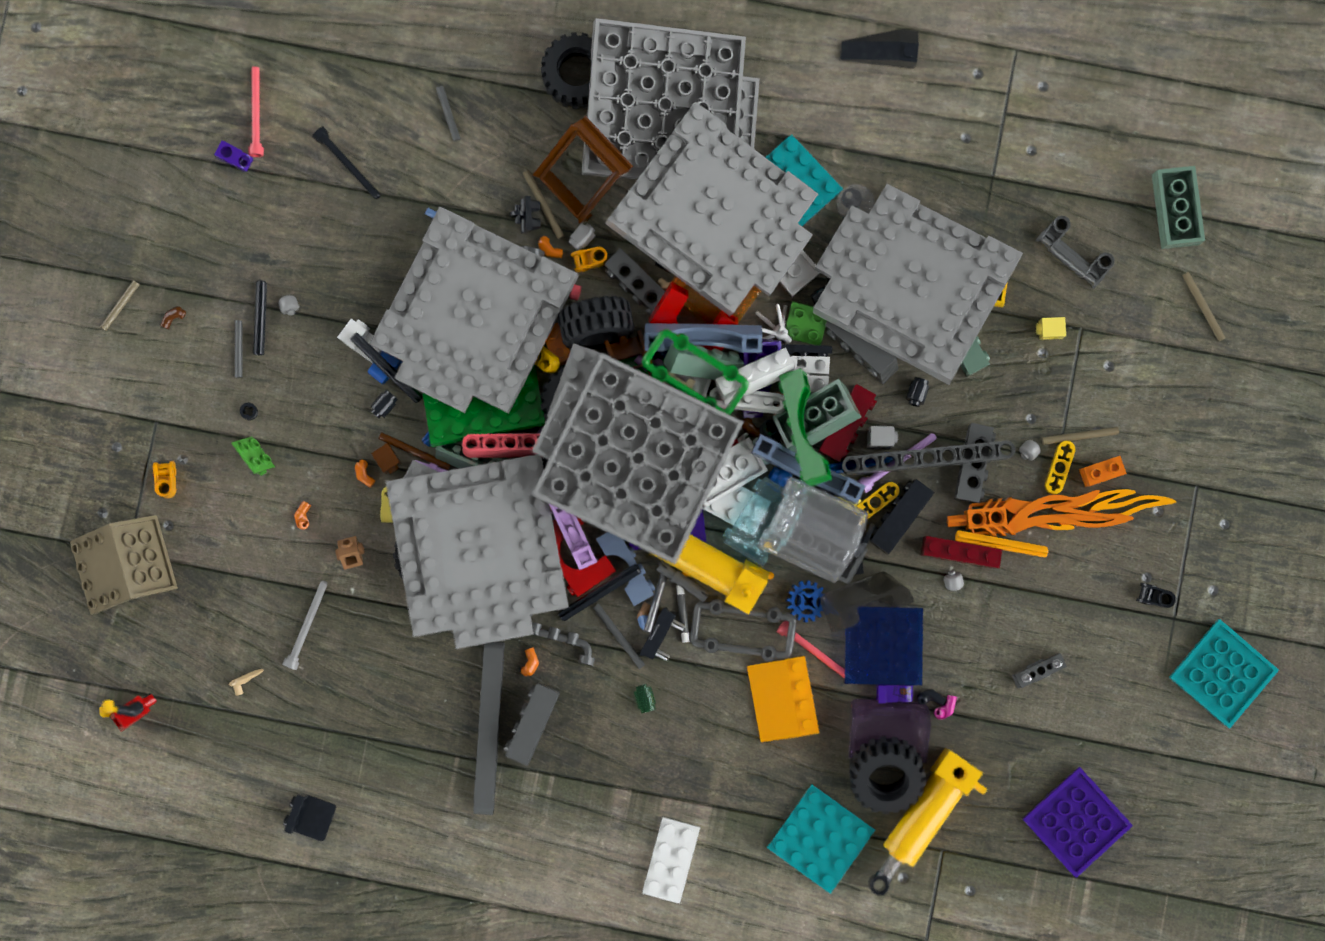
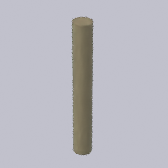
[100,280,140,331]

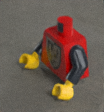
[99,693,157,732]

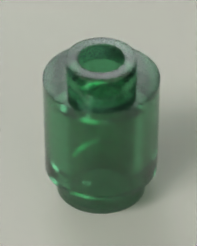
[633,684,657,714]

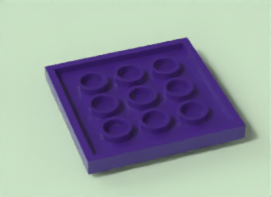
[1022,767,1133,878]

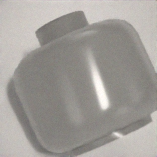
[278,295,299,316]
[1019,440,1040,461]
[943,571,964,591]

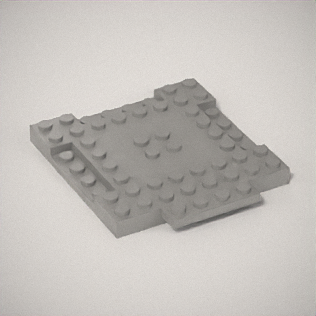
[582,18,760,179]
[605,101,818,316]
[813,184,1023,385]
[369,207,579,414]
[532,353,743,564]
[386,455,569,649]

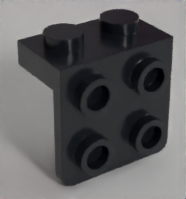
[283,792,337,841]

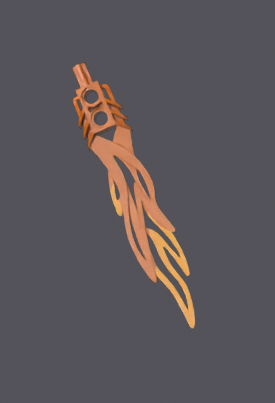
[946,489,1176,537]

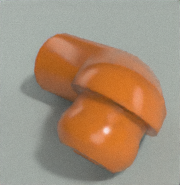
[538,236,563,258]
[355,460,376,488]
[294,500,311,530]
[521,647,539,676]

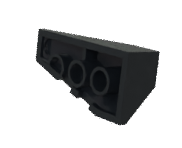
[840,29,919,69]

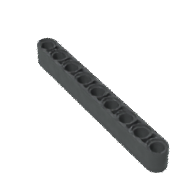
[842,441,1015,475]
[473,642,505,815]

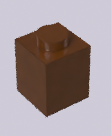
[371,443,402,474]

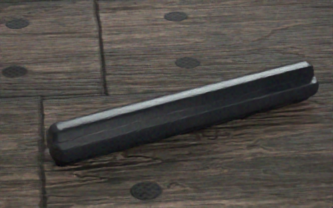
[253,280,267,356]

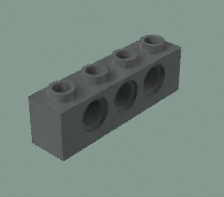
[604,248,665,316]
[954,423,996,503]

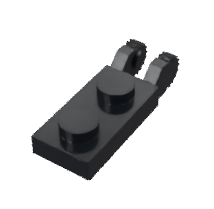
[781,344,832,357]

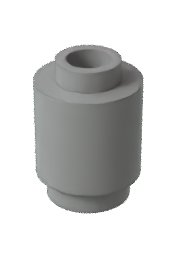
[568,223,595,251]

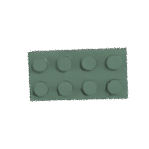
[1152,166,1205,249]
[772,379,861,453]

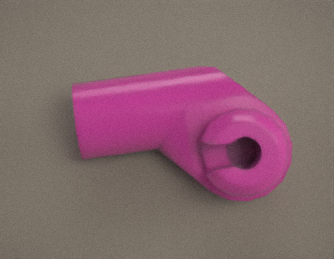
[934,695,957,720]

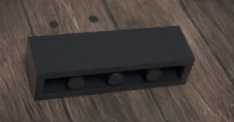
[869,479,935,555]

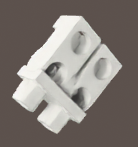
[779,356,830,394]

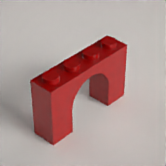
[648,281,738,351]
[553,517,617,597]

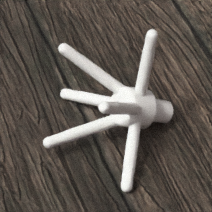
[756,304,792,344]

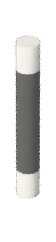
[676,585,690,643]

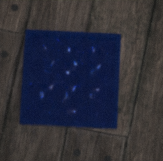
[844,606,923,686]

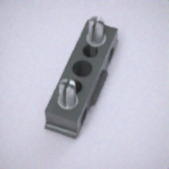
[1012,653,1067,688]

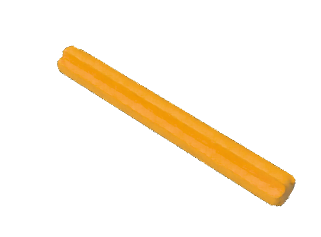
[955,530,1048,558]

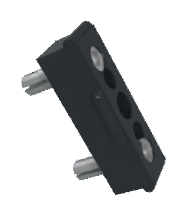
[640,607,685,661]

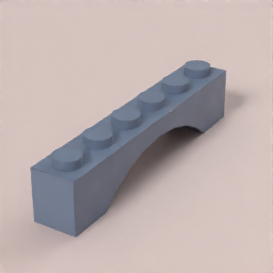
[645,323,762,353]
[750,434,866,505]

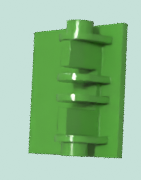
[786,302,827,345]
[231,436,275,476]

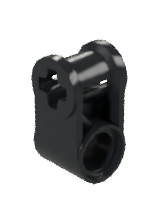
[1136,583,1176,608]

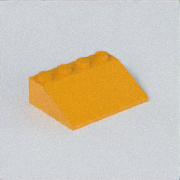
[747,656,819,742]

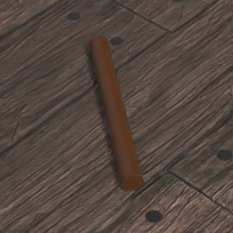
[378,432,451,470]

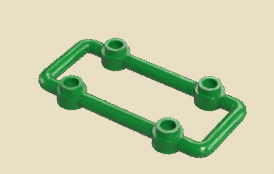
[642,329,749,415]

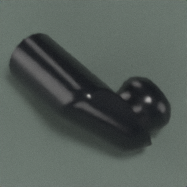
[917,689,946,706]

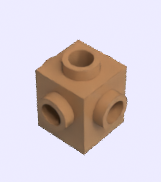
[335,536,365,570]

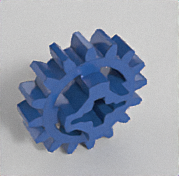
[785,580,828,622]

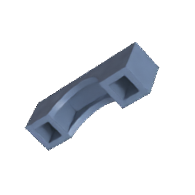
[596,532,656,606]

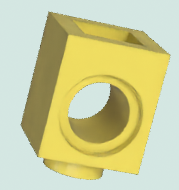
[1036,317,1066,340]

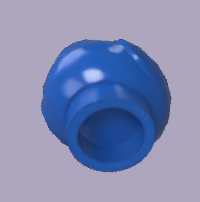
[768,467,796,496]

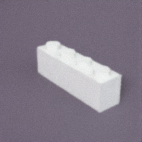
[716,348,794,405]

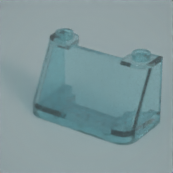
[722,477,804,567]

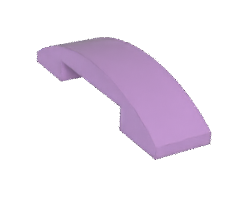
[549,504,597,570]

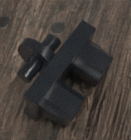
[509,196,541,234]

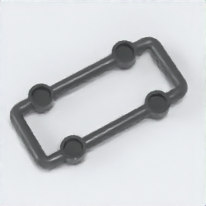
[690,599,796,661]

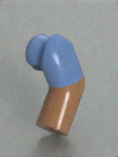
[637,602,653,630]

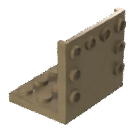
[70,515,178,615]

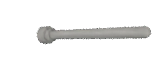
[282,581,327,670]

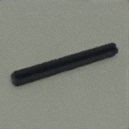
[350,332,423,403]
[558,564,641,621]

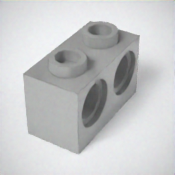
[867,426,898,449]

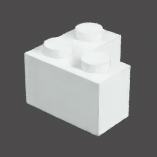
[338,319,382,364]

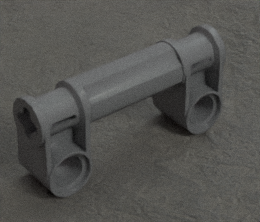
[1036,215,1115,289]

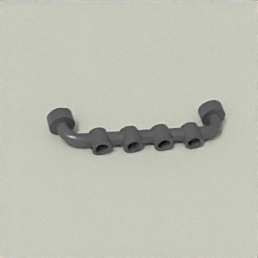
[497,622,595,666]

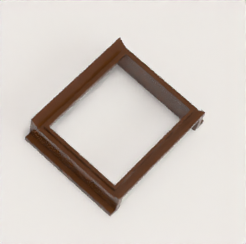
[533,116,633,224]

